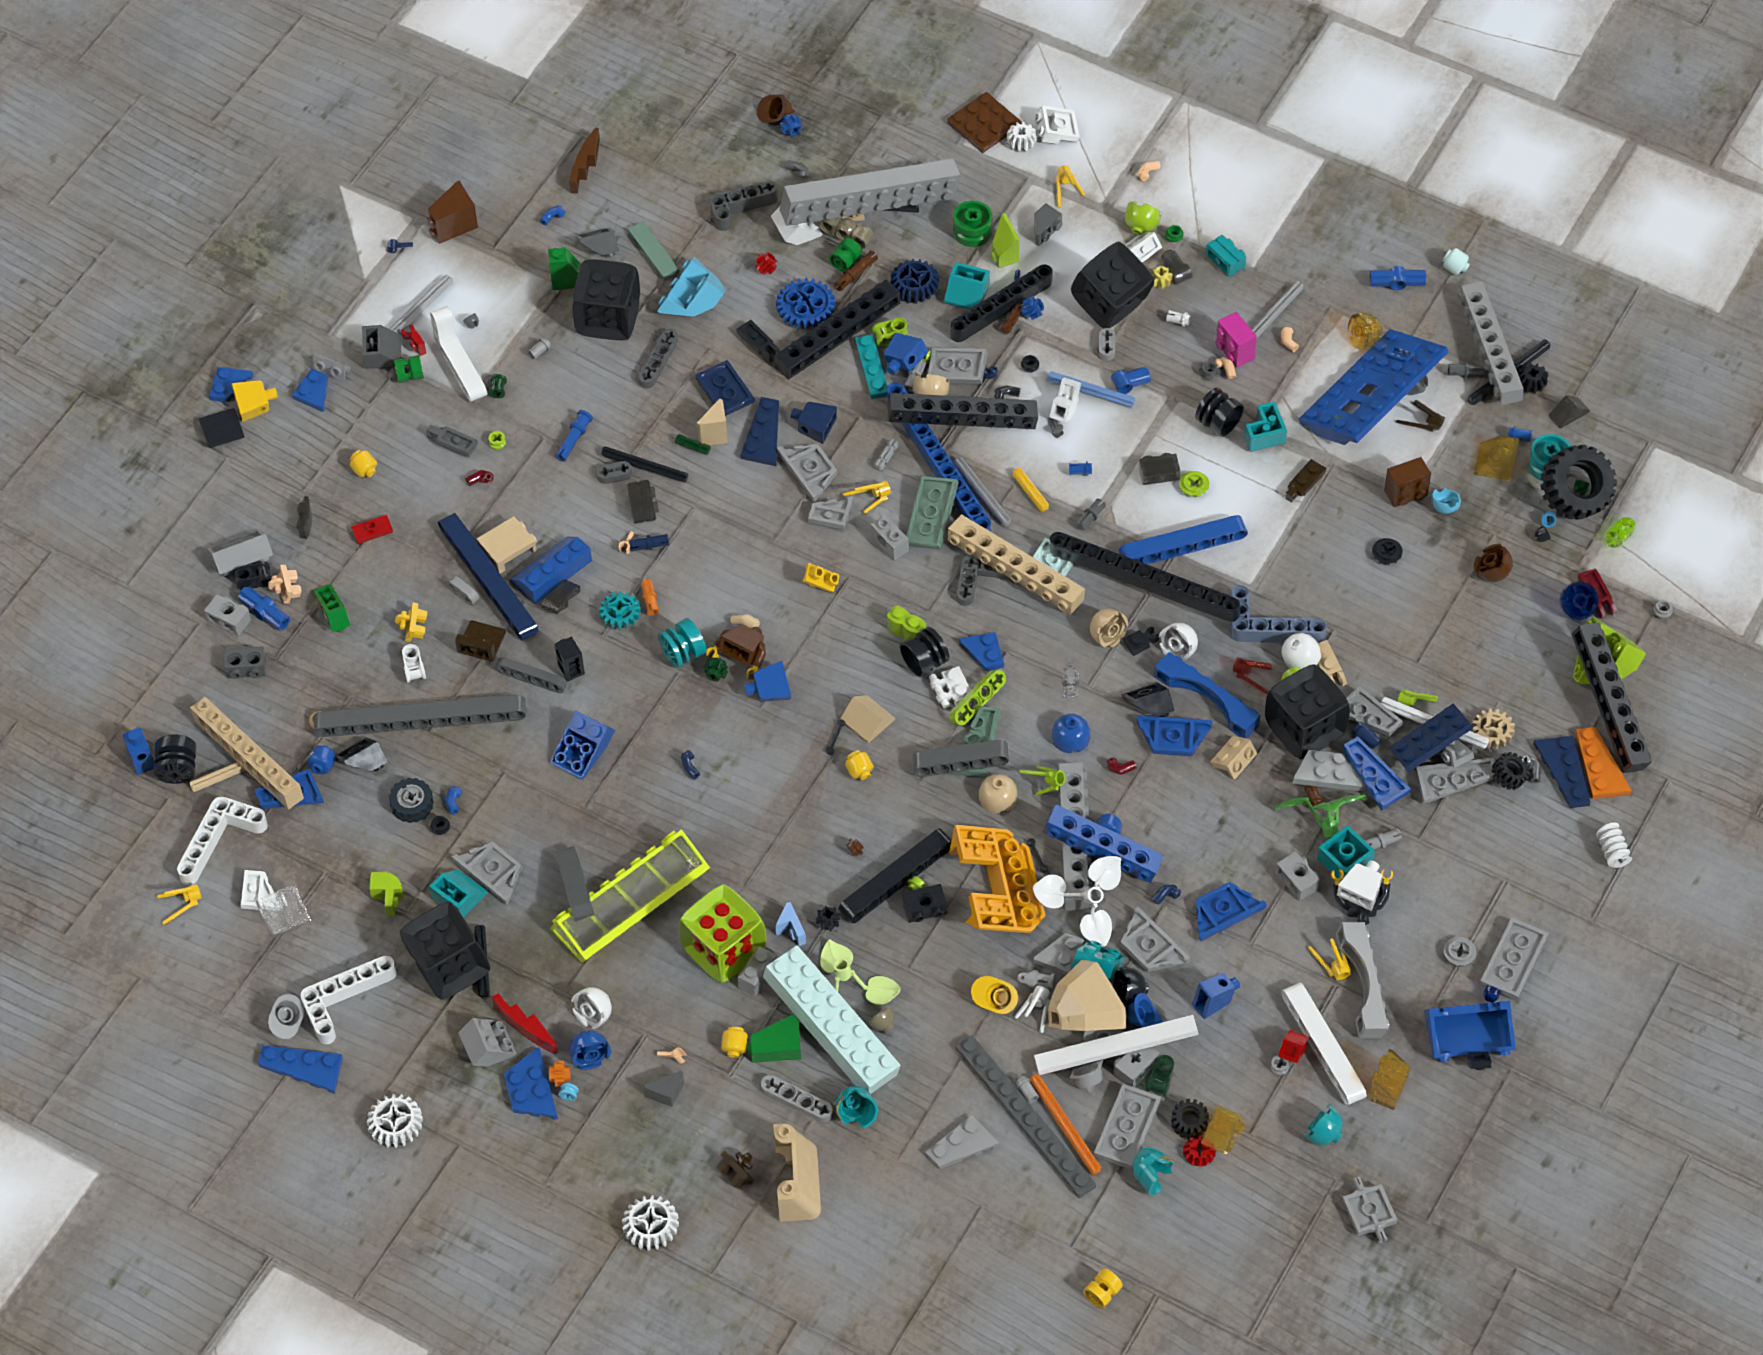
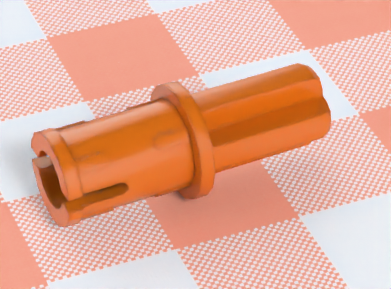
[641,579,659,616]

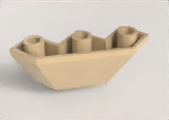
[1048,960,1126,1031]

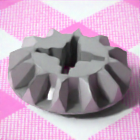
[1444,937,1476,967]

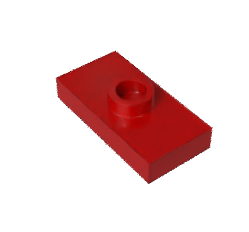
[351,514,393,544]

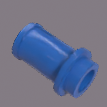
[1508,426,1532,442]
[1069,461,1092,476]

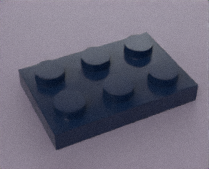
[695,360,755,416]

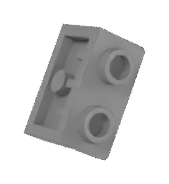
[1436,740,1474,768]

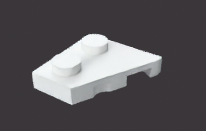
[241,870,280,912]

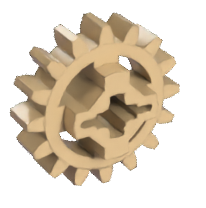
[1472,708,1515,749]

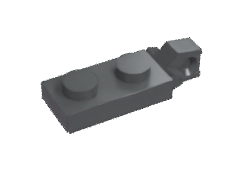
[427,425,478,458]

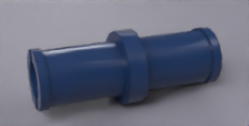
[630,534,669,552]

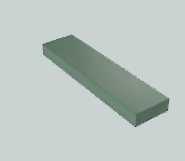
[628,221,679,281]

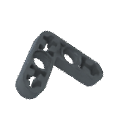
[957,555,1011,606]

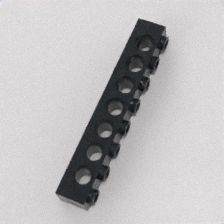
[774,280,901,380]
[887,393,1038,429]
[1571,623,1652,773]

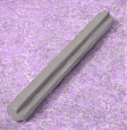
[389,275,453,334]
[1251,281,1303,338]
[954,457,1011,527]

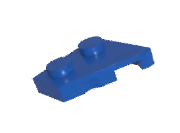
[209,367,253,402]

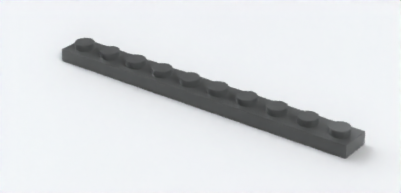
[956,1035,1096,1199]

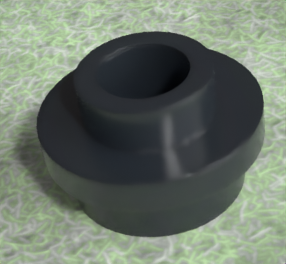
[1021,355,1039,373]
[430,816,450,835]

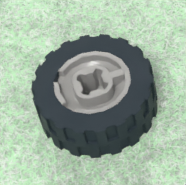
[389,778,434,823]

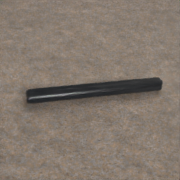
[1468,339,1551,405]

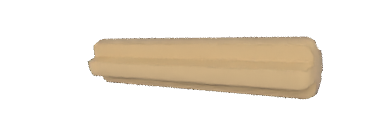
[190,762,246,792]

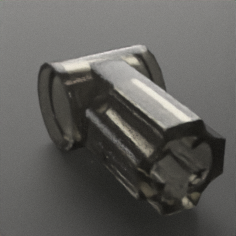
[1161,249,1193,285]

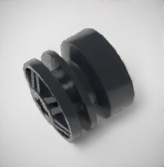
[1195,388,1244,437]
[899,626,950,678]
[153,734,197,784]

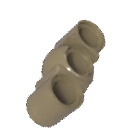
[819,217,873,249]

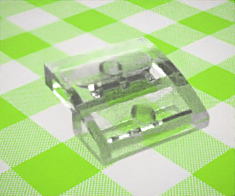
[255,885,311,938]

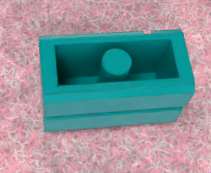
[1206,234,1246,277]

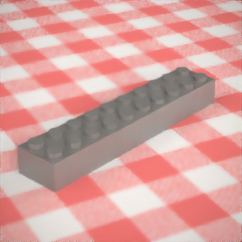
[779,159,960,226]

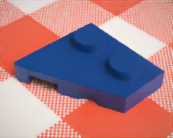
[292,369,328,412]
[960,632,1004,671]

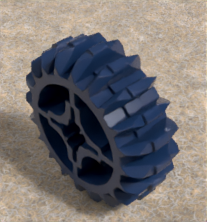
[890,259,939,304]

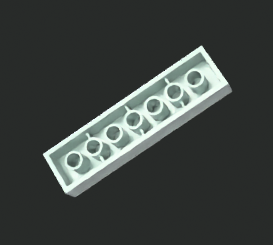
[763,945,901,1094]

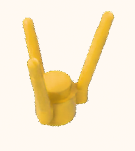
[1055,165,1085,207]
[842,480,891,514]
[157,884,202,925]
[1308,938,1351,980]

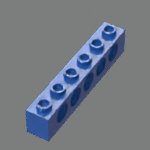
[1043,804,1164,883]

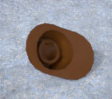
[757,94,795,123]

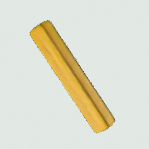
[1012,467,1049,512]

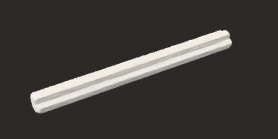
[1381,697,1489,749]

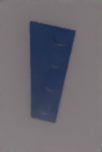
[740,397,779,467]
[1533,735,1590,808]

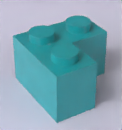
[1244,401,1287,452]

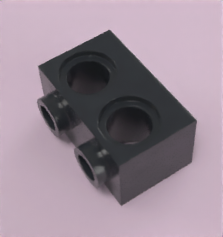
[554,636,585,682]

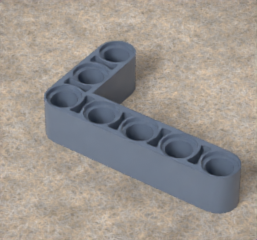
[1231,585,1327,643]

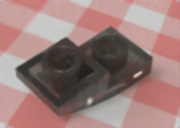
[297,496,312,540]
[541,579,580,614]

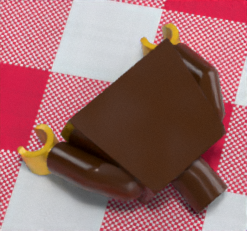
[706,625,766,682]

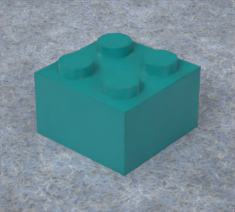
[1317,825,1375,881]

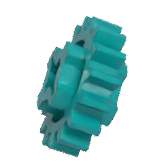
[599,591,641,630]

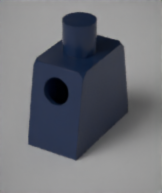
[790,402,837,444]

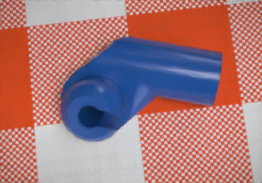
[540,205,566,226]
[445,786,462,815]

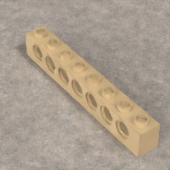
[947,514,1085,615]
[190,697,304,810]

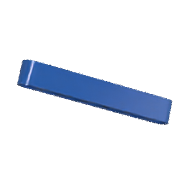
[1118,515,1248,564]

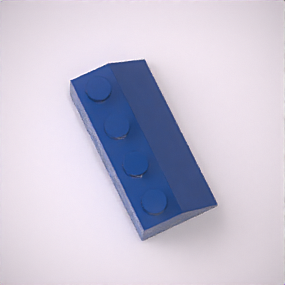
[510,536,592,604]

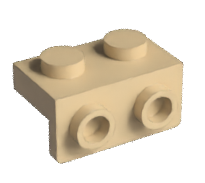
[1210,736,1257,779]

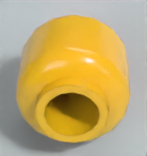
[349,450,377,478]
[845,750,874,781]
[721,1027,749,1058]

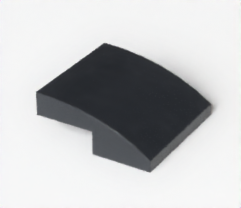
[199,408,245,449]

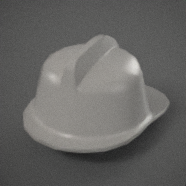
[268,994,305,1039]
[1070,1059,1103,1093]

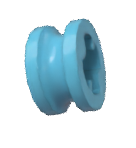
[559,1083,579,1101]

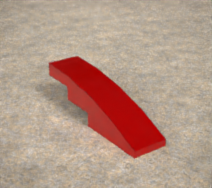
[492,993,558,1054]

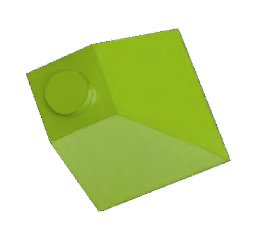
[990,213,1019,268]

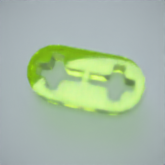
[1605,517,1635,548]

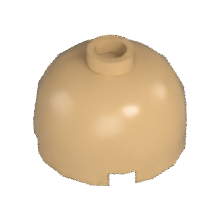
[912,374,950,396]
[1089,608,1128,647]
[979,774,1018,814]

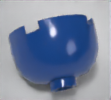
[1052,714,1090,753]
[569,1030,611,1070]

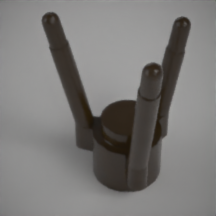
[1396,400,1445,432]

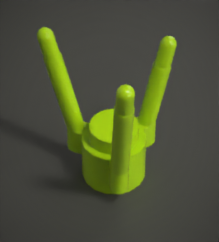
[1398,689,1438,707]
[1019,766,1065,796]

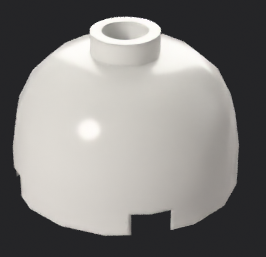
[1159,623,1198,661]
[1281,633,1321,669]
[571,987,612,1029]

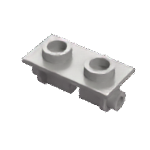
[312,354,351,382]

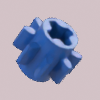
[780,114,802,136]
[1021,296,1044,320]

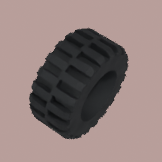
[1540,445,1617,520]

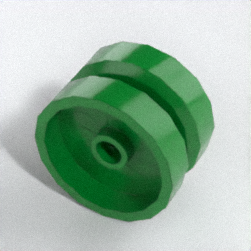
[953,200,993,247]

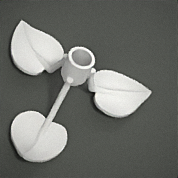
[1033,856,1121,947]

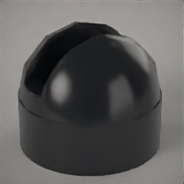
[1535,525,1551,542]

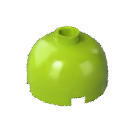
[1124,201,1161,235]

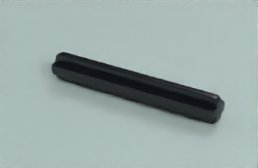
[474,925,490,997]

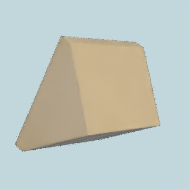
[697,399,728,446]
[840,695,895,743]

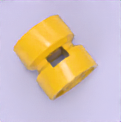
[1083,1268,1123,1309]

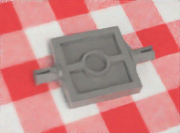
[1342,1177,1398,1243]

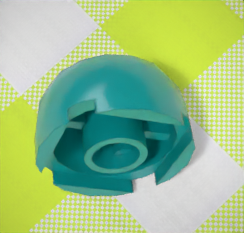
[1303,1104,1343,1146]

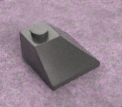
[575,227,619,257]

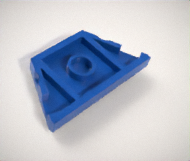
[1137,715,1212,756]
[1195,882,1267,942]
[504,1048,558,1120]

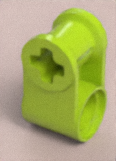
[872,317,908,347]

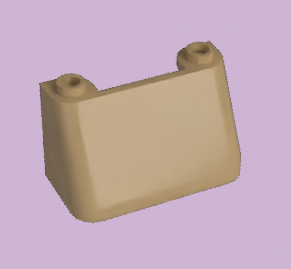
[774,1124,821,1222]

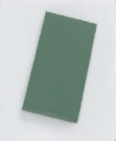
[906,476,959,550]

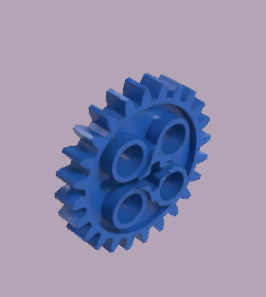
[776,278,835,330]

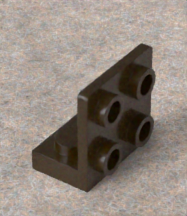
[455,620,506,662]

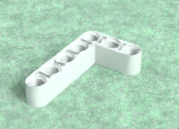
[430,306,487,402]
[177,797,268,886]
[301,956,396,1045]

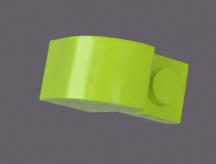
[370,872,404,916]

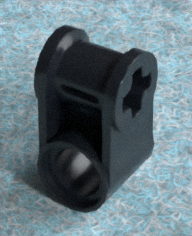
[235,562,272,590]

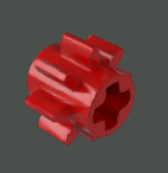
[755,252,777,275]

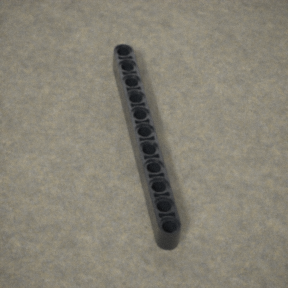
[1049,532,1240,622]

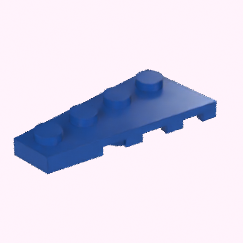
[258,1045,343,1094]

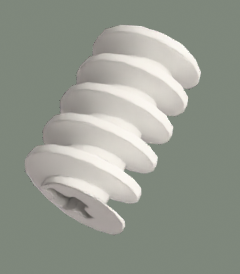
[1596,822,1632,868]

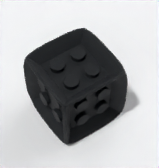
[1071,241,1154,328]
[572,259,640,340]
[1265,664,1350,759]
[400,901,490,1000]

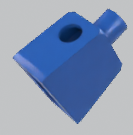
[884,333,929,375]
[744,661,791,702]
[122,728,154,775]
[1192,973,1240,1019]

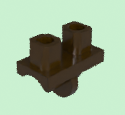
[716,1150,755,1189]

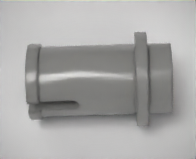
[527,337,551,360]
[1016,1076,1039,1104]

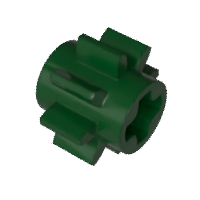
[704,657,728,681]

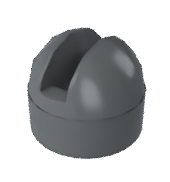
[463,313,479,329]

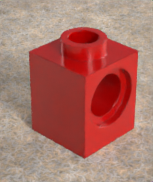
[1278,1030,1309,1064]

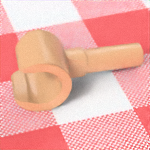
[618,531,634,554]
[657,1047,687,1064]

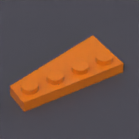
[1575,727,1632,799]

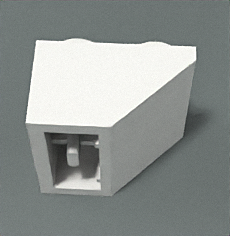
[771,206,822,245]

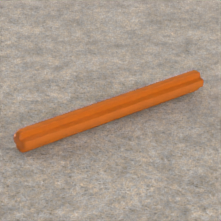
[1030,1074,1101,1175]

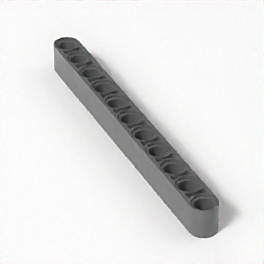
[314,695,526,737]

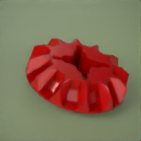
[1183,1135,1216,1167]

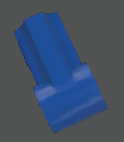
[1111,366,1151,394]

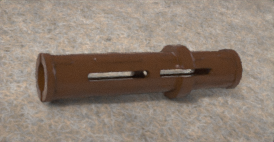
[834,251,878,291]

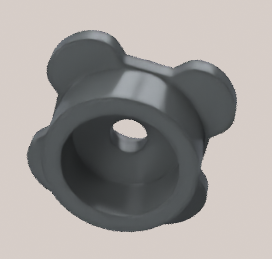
[1198,361,1221,381]

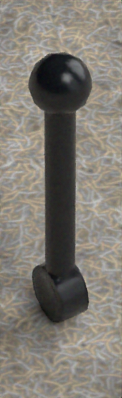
[826,719,845,755]
[1028,838,1048,873]

